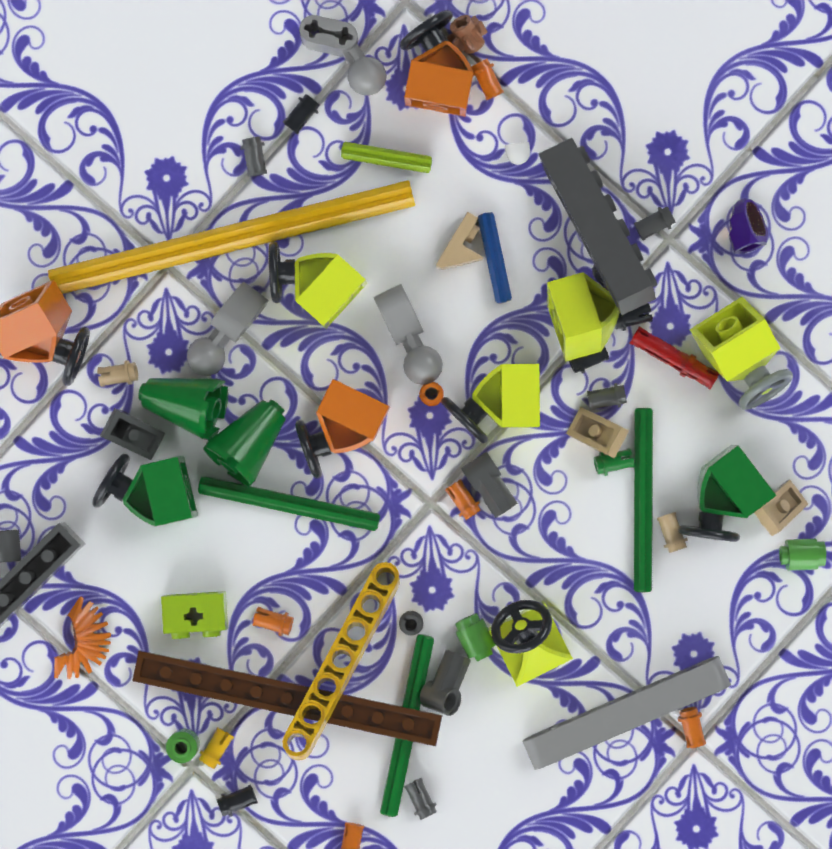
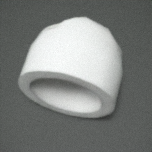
[505,142,530,165]

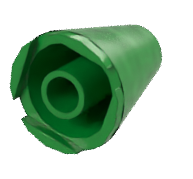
[138,378,228,441]
[203,399,286,487]

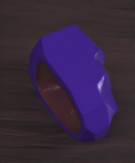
[729,198,768,254]

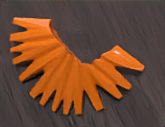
[54,596,111,679]

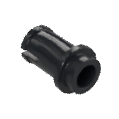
[283,94,320,135]
[615,303,653,331]
[569,346,609,374]
[216,784,258,817]

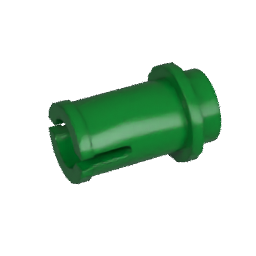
[593,448,635,476]

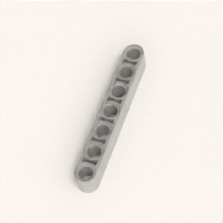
[522,656,731,770]

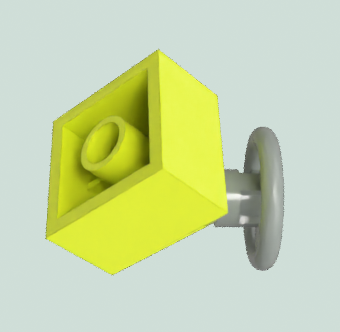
[689,297,793,410]

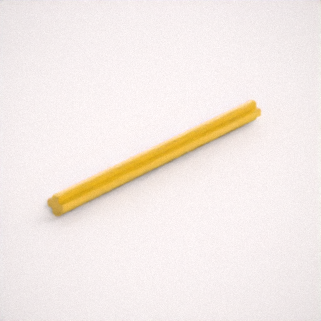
[48,180,415,294]

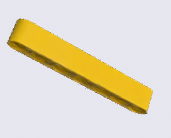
[282,562,400,761]

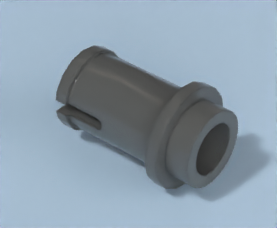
[240,137,267,177]
[634,207,676,241]
[587,383,627,411]
[399,611,424,636]
[404,778,437,820]

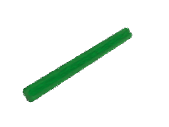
[634,408,653,593]
[198,476,380,531]
[380,634,434,817]

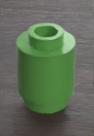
[779,538,826,571]
[455,613,496,661]
[166,728,200,763]

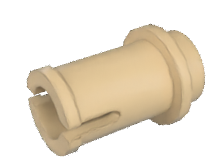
[97,360,139,387]
[657,512,688,553]

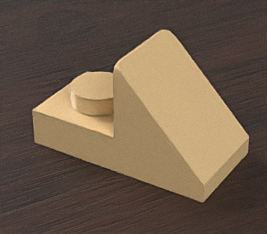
[436,212,484,270]
[566,407,629,458]
[754,480,808,536]

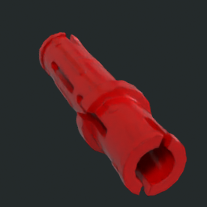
[629,326,719,390]

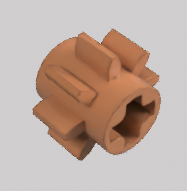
[447,15,488,54]

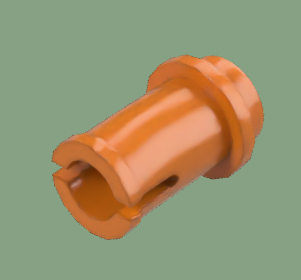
[471,59,504,101]
[419,382,444,406]
[445,479,481,520]
[253,607,294,637]
[677,707,706,748]
[341,822,365,849]

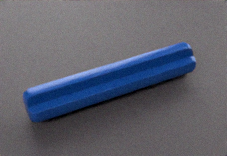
[478,212,512,304]

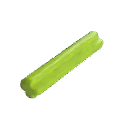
[341,142,432,173]

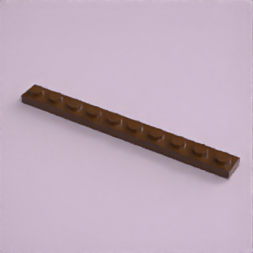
[132,650,443,747]

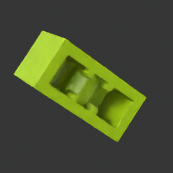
[161,591,228,639]

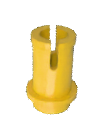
[199,727,234,769]

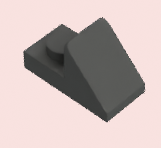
[100,408,165,460]

